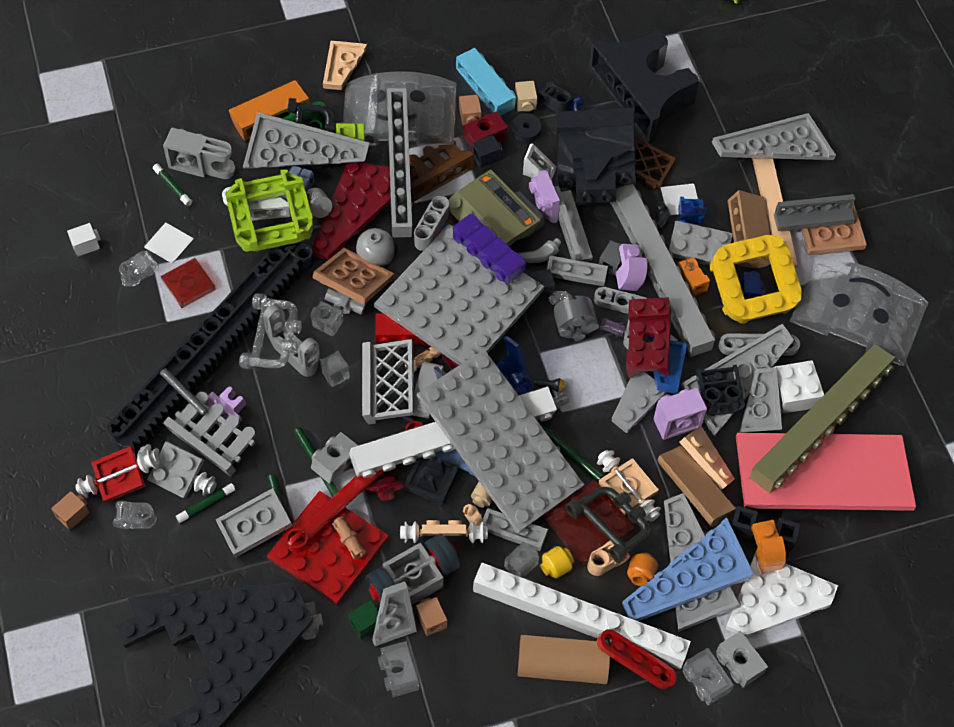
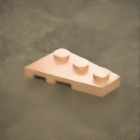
[323,41,367,90]

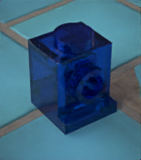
[678,197,707,224]
[741,271,765,300]

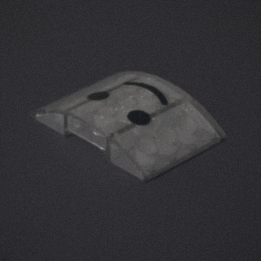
[343,71,456,145]
[790,259,928,366]

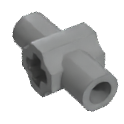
[325,288,367,315]

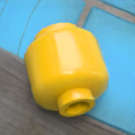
[540,546,574,579]

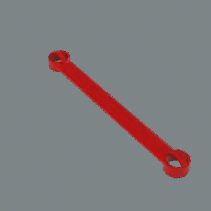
[286,421,424,553]

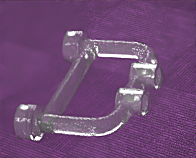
[239,293,302,369]

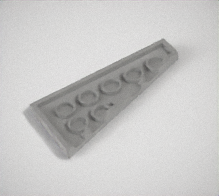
[243,112,369,169]
[680,324,794,436]

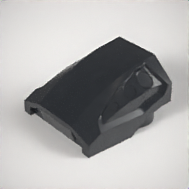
[696,364,745,416]

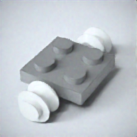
[137,441,216,498]

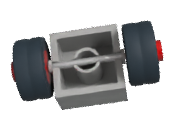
[366,534,460,606]

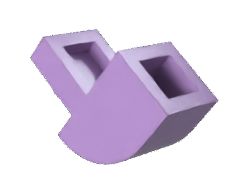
[616,244,647,291]

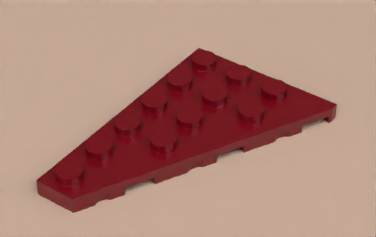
[312,163,419,260]

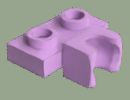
[206,387,246,427]

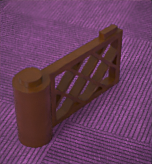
[635,138,676,189]

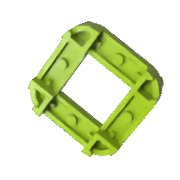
[226,170,313,252]

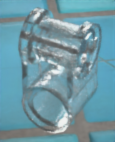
[119,250,159,287]
[113,501,157,529]

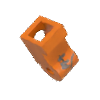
[677,257,710,296]

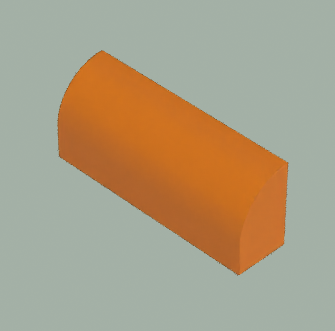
[229,80,310,141]

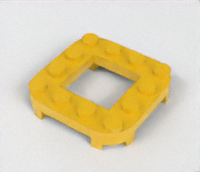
[710,235,802,323]

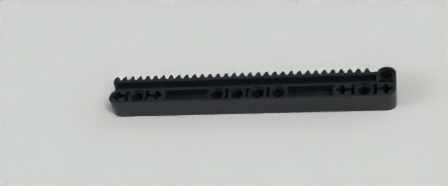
[107,241,314,458]

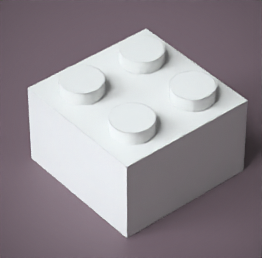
[773,360,824,414]

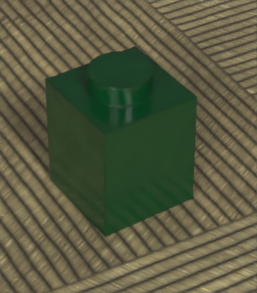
[348,600,379,639]

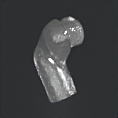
[549,291,575,305]

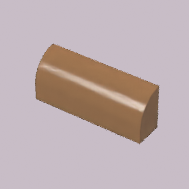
[728,190,770,268]
[657,446,736,527]
[518,635,610,684]

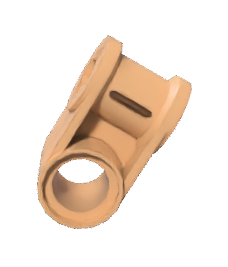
[587,541,630,576]

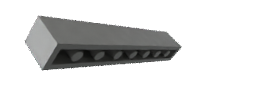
[387,88,412,237]

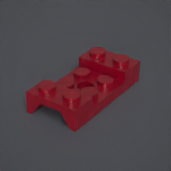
[626,297,671,378]

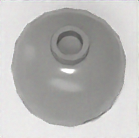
[356,228,395,267]

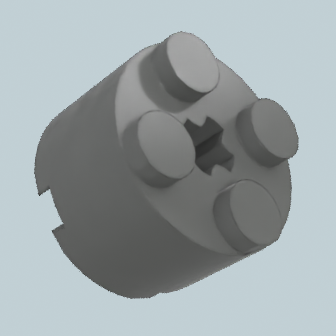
[554,296,599,341]

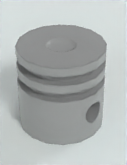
[306,188,332,218]

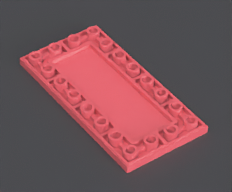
[736,433,916,510]

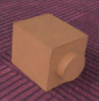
[459,94,481,126]
[51,491,89,530]
[416,597,447,636]

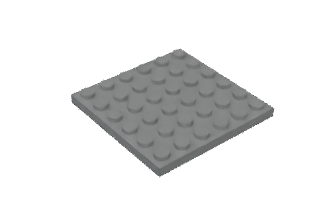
[374,224,544,365]

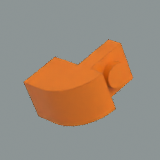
[751,520,786,574]

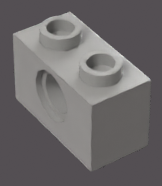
[311,432,358,484]
[716,631,768,688]

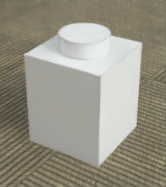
[67,223,101,257]

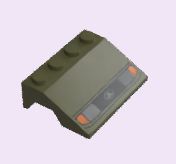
[448,170,541,247]

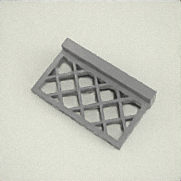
[362,339,414,425]

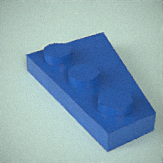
[647,336,687,394]

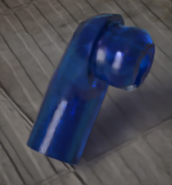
[571,96,584,111]

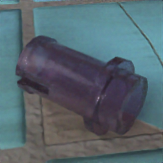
[599,317,626,338]

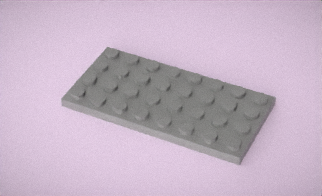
[417,349,584,533]

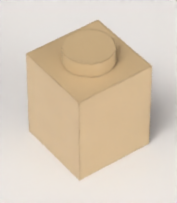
[515,81,537,112]

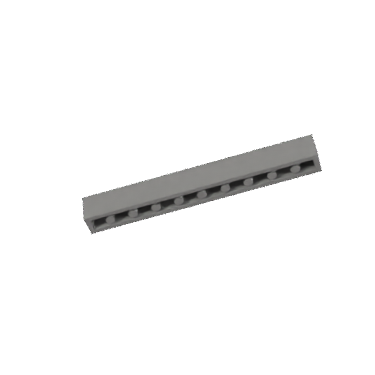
[611,184,715,357]

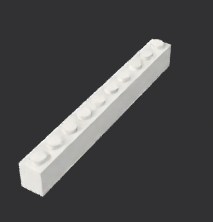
[349,387,557,478]
[473,563,691,670]

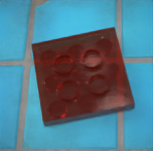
[543,480,634,565]

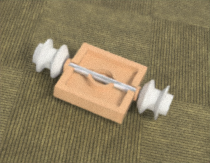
[597,450,661,522]
[400,520,488,543]

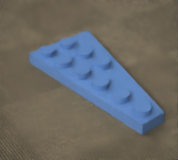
[622,518,754,621]

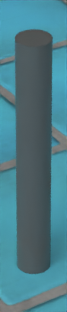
[160,368,208,416]

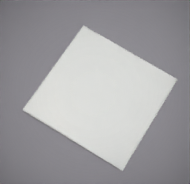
[661,184,701,215]
[144,223,194,263]

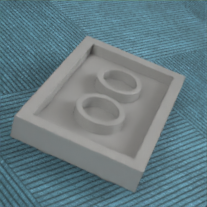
[669,221,733,266]
[216,488,293,558]

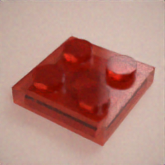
[161,258,216,308]

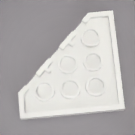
[725,555,838,637]

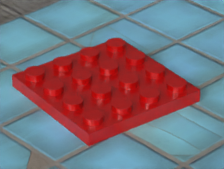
[267,490,389,605]

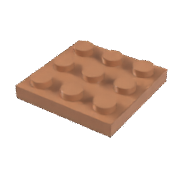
[801,202,867,255]
[313,248,394,305]

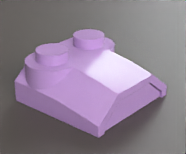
[529,170,560,223]

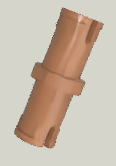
[332,516,366,560]

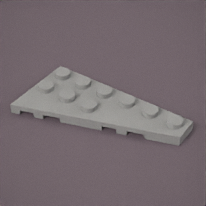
[712,113,836,160]
[664,493,739,632]

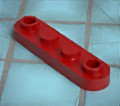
[597,629,676,689]

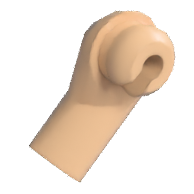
[463,504,482,530]

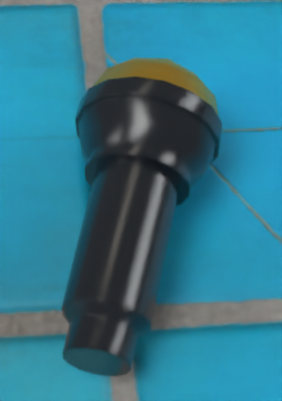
[534,378,566,392]

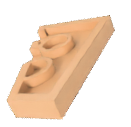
[680,426,735,490]

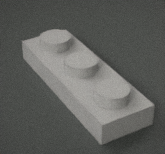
[547,256,608,286]
[482,508,548,551]

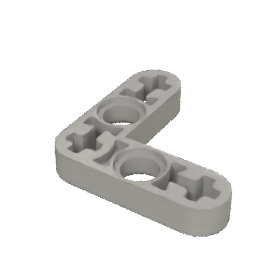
[594,287,647,349]

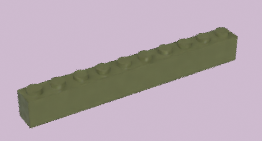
[749,344,895,493]

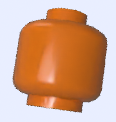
[627,553,658,586]

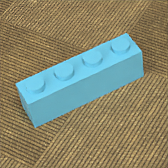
[456,48,516,116]

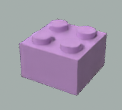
[654,388,707,440]

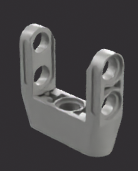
[263,304,320,377]

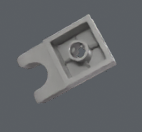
[163,128,236,179]

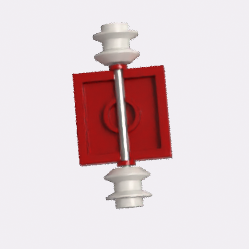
[76,446,160,503]

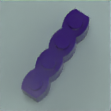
[453,214,526,284]

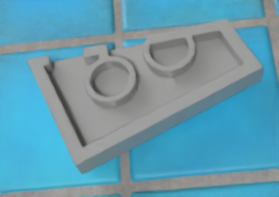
[740,367,782,433]
[612,372,667,433]
[372,582,417,646]

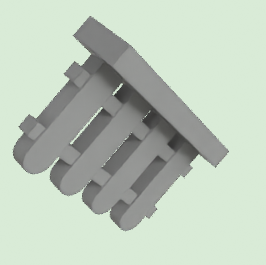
[164,392,256,477]

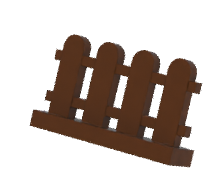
[409,137,475,203]

